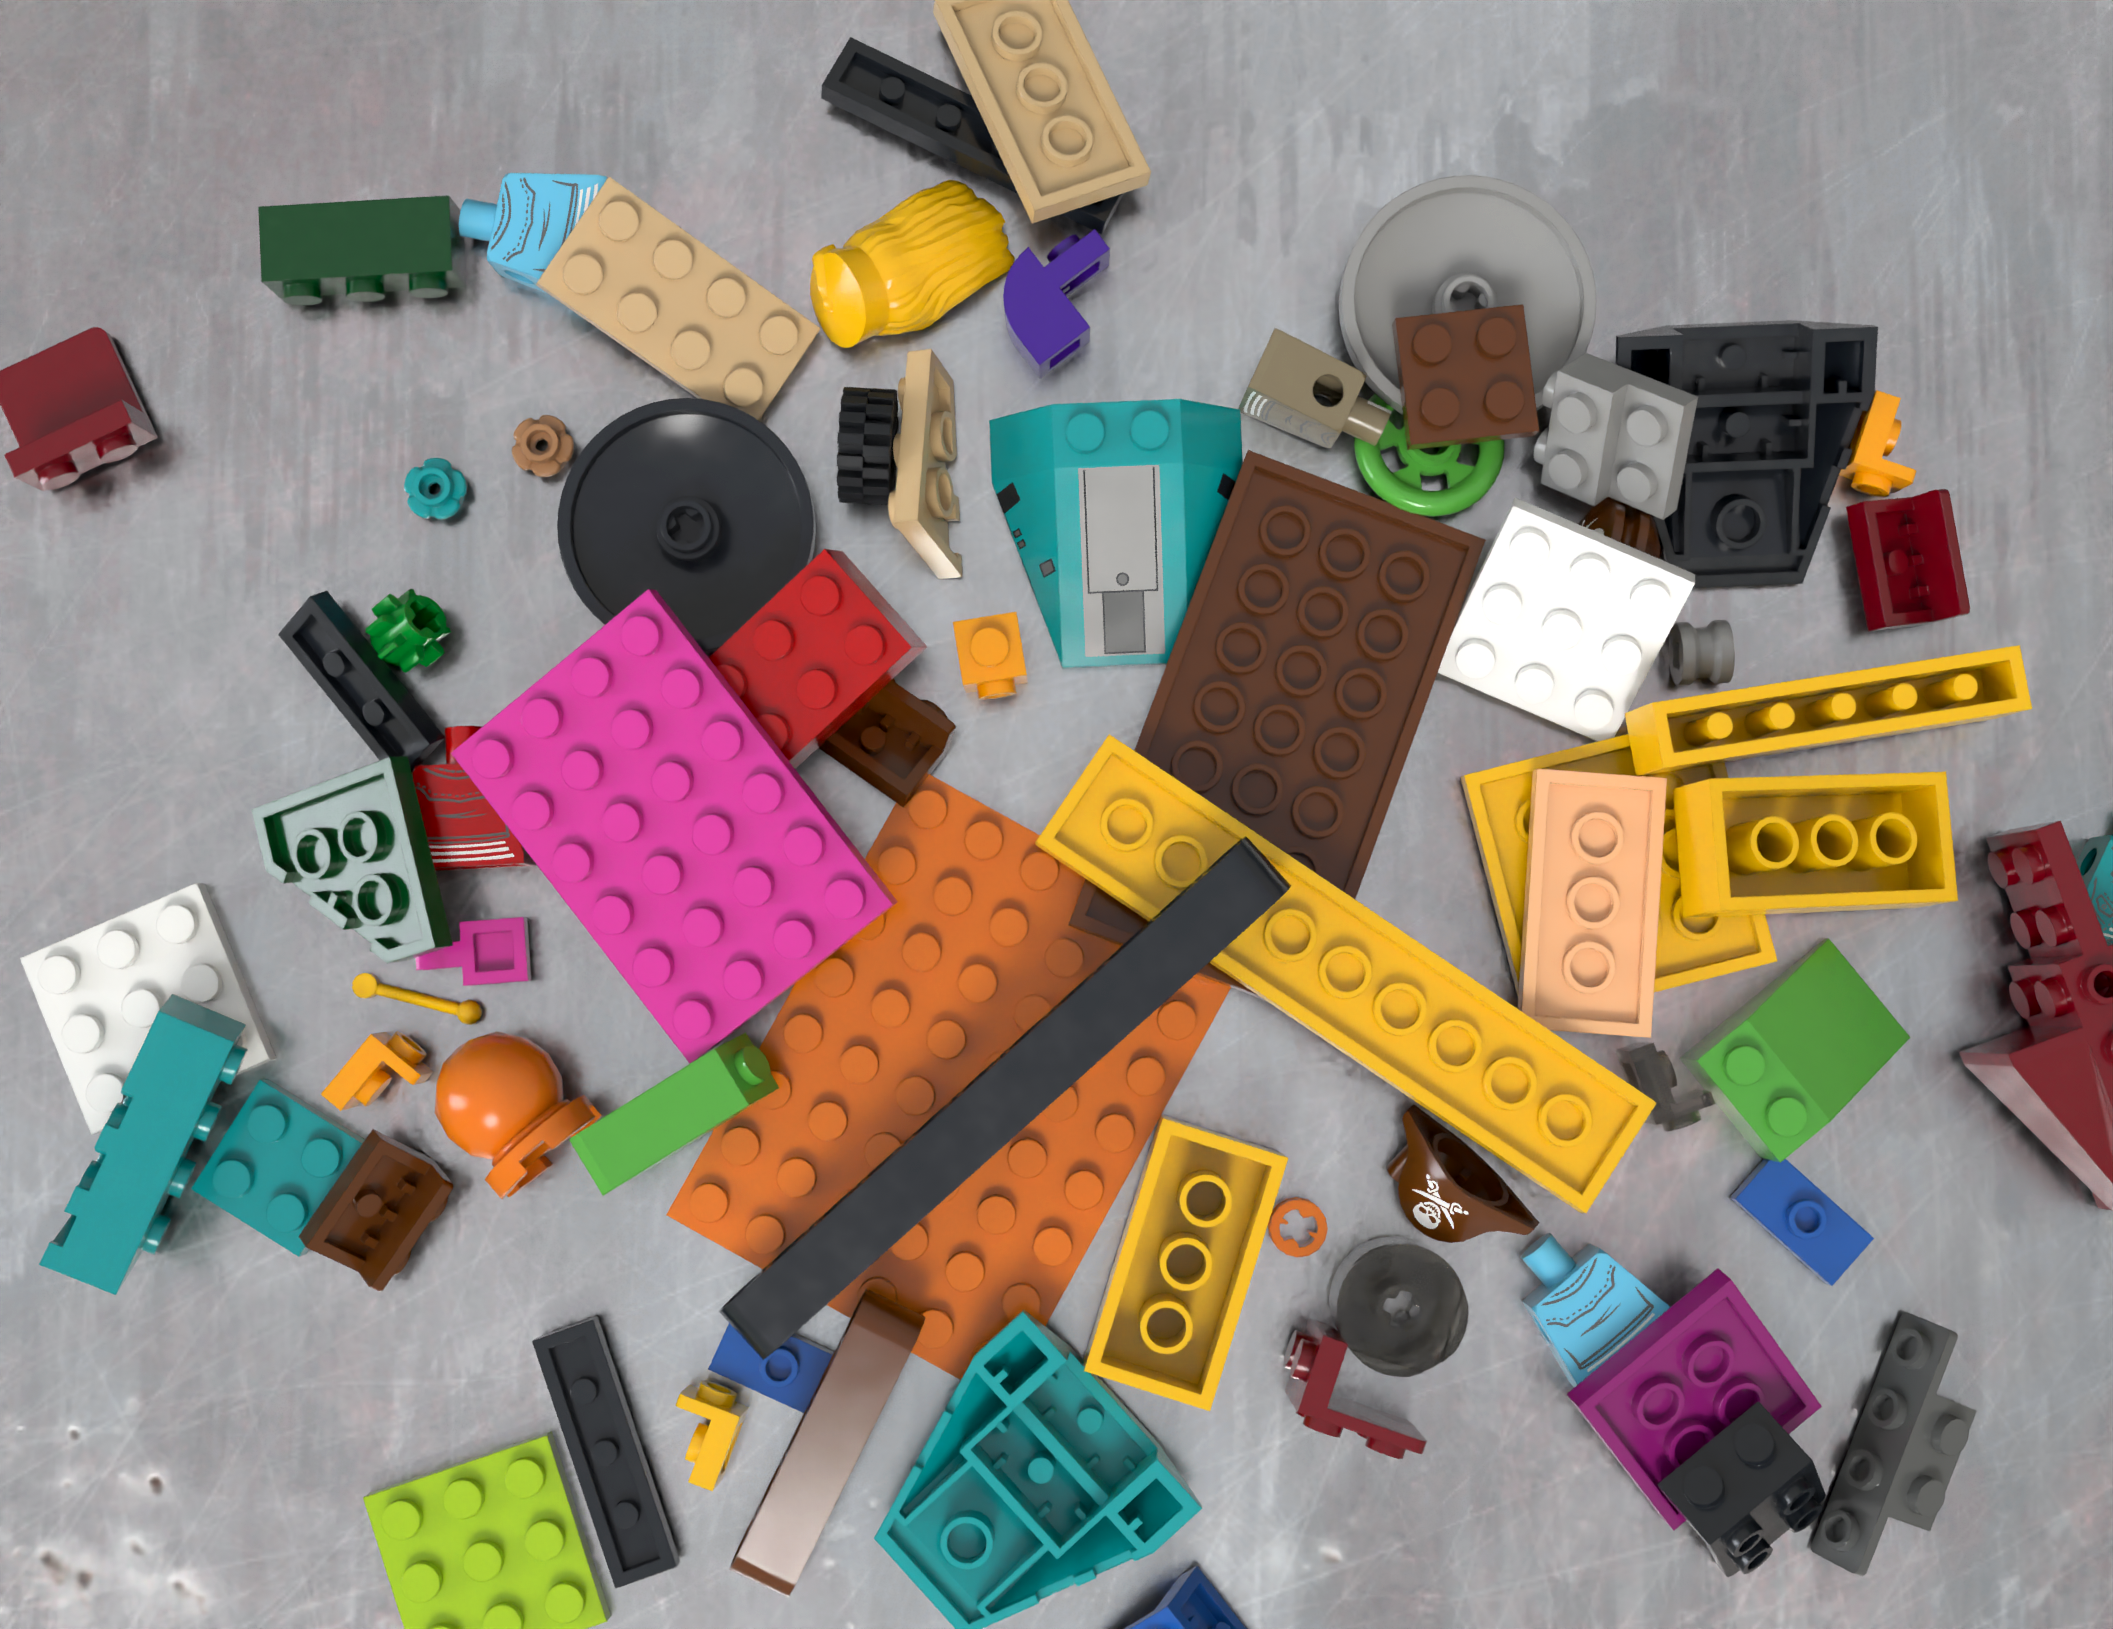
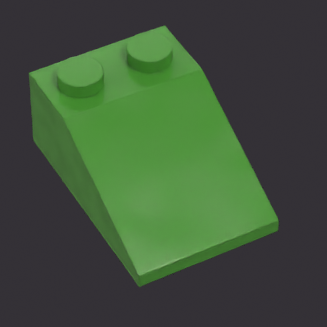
[1679,938,1911,1163]

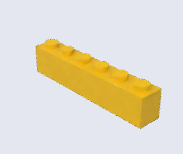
[1625,645,2032,776]

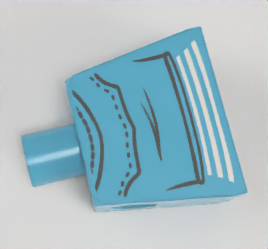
[459,173,607,294]
[1521,1233,1670,1387]

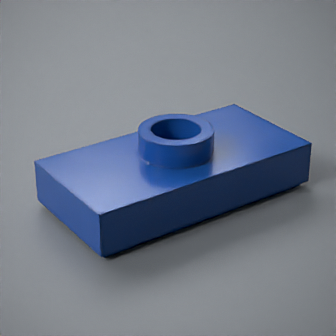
[1730,1159,1874,1286]
[708,1323,834,1413]

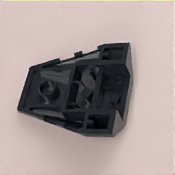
[1615,320,1878,588]

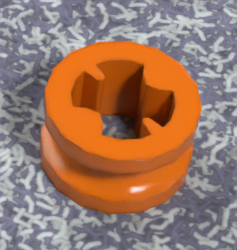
[1268,1197,1328,1257]

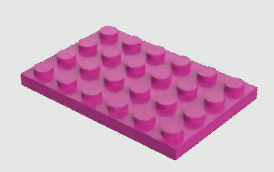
[451,589,898,1064]

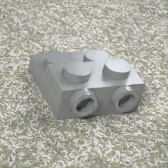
[1534,353,1698,520]

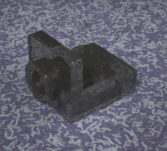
[1615,1042,1715,1132]

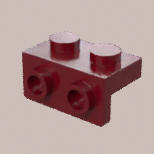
[1846,489,1970,632]

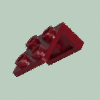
[0,327,158,491]
[1283,1318,1427,1459]

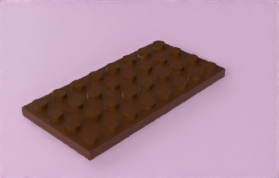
[1068,450,1486,1001]

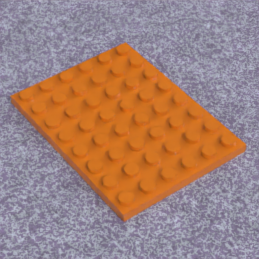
[666,774,1231,1380]

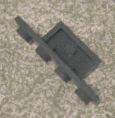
[1811,1312,1977,1576]

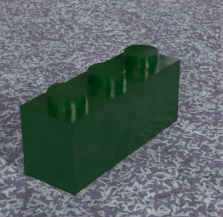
[258,195,466,305]

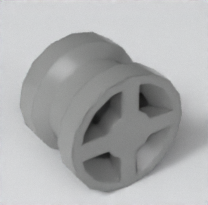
[1669,620,1735,686]

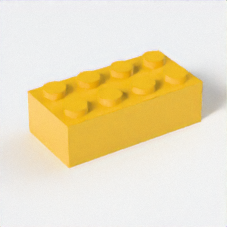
[1673,772,1958,918]
[1083,1115,1288,1411]

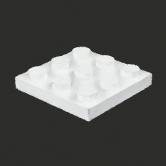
[1438,498,1695,741]
[20,883,276,1135]

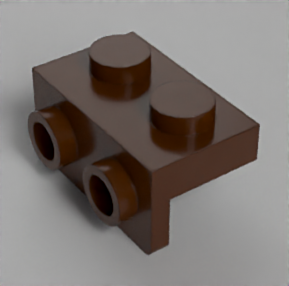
[819,678,956,807]
[299,1129,453,1292]

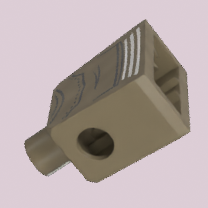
[1238,328,1392,448]

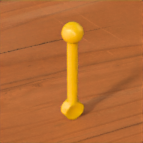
[352,973,482,1025]

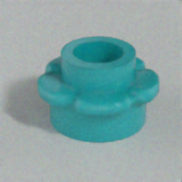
[404,458,467,520]

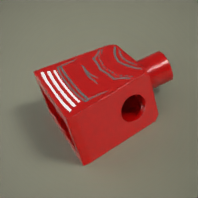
[412,726,537,871]

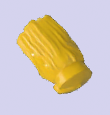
[810,180,1015,348]

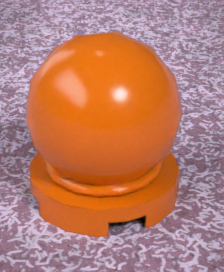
[435,1031,602,1200]

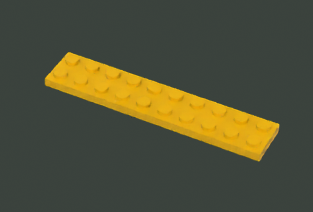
[1035,734,1657,1213]

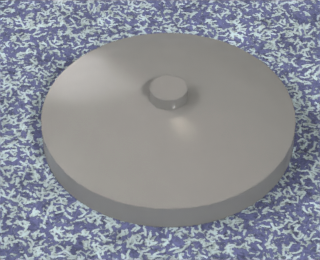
[1339,175,1597,415]

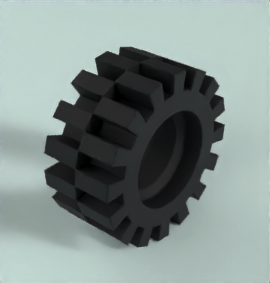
[837,387,898,505]

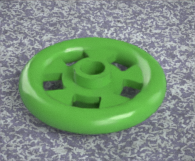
[1354,393,1504,516]

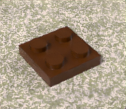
[1392,304,1539,450]

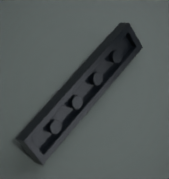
[821,37,1124,235]

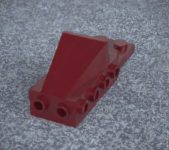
[1959,821,2113,1211]

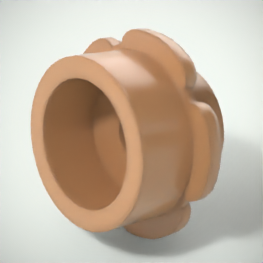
[512,415,574,477]

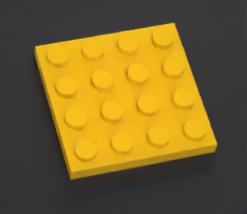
[1460,734,1777,996]

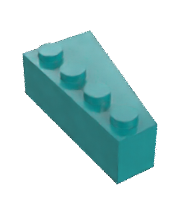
[39,994,248,1295]

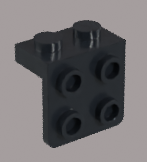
[1657,1401,1826,1577]

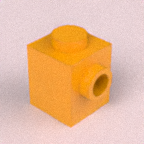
[953,612,1028,700]

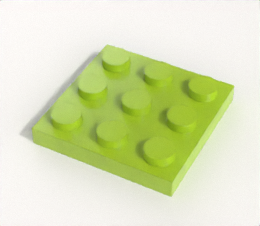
[363,1431,611,1629]

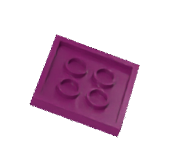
[1566,1268,1822,1531]

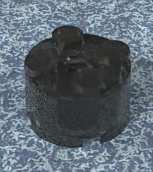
[1329,1237,1469,1377]

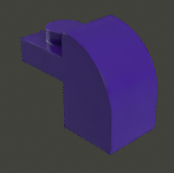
[1003,229,1110,379]

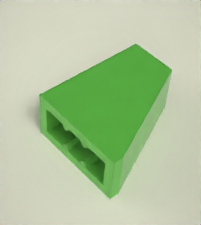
[569,1032,779,1196]

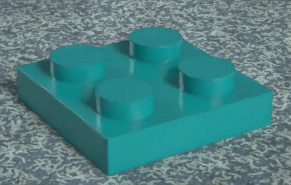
[191,1079,365,1257]

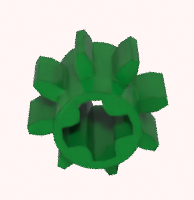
[365,589,451,673]

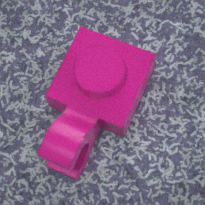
[416,917,531,986]

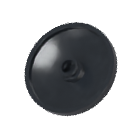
[557,398,816,654]

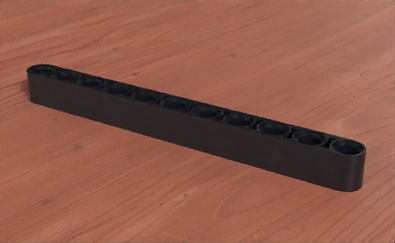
[719,836,1291,1360]

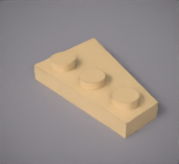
[888,349,962,579]

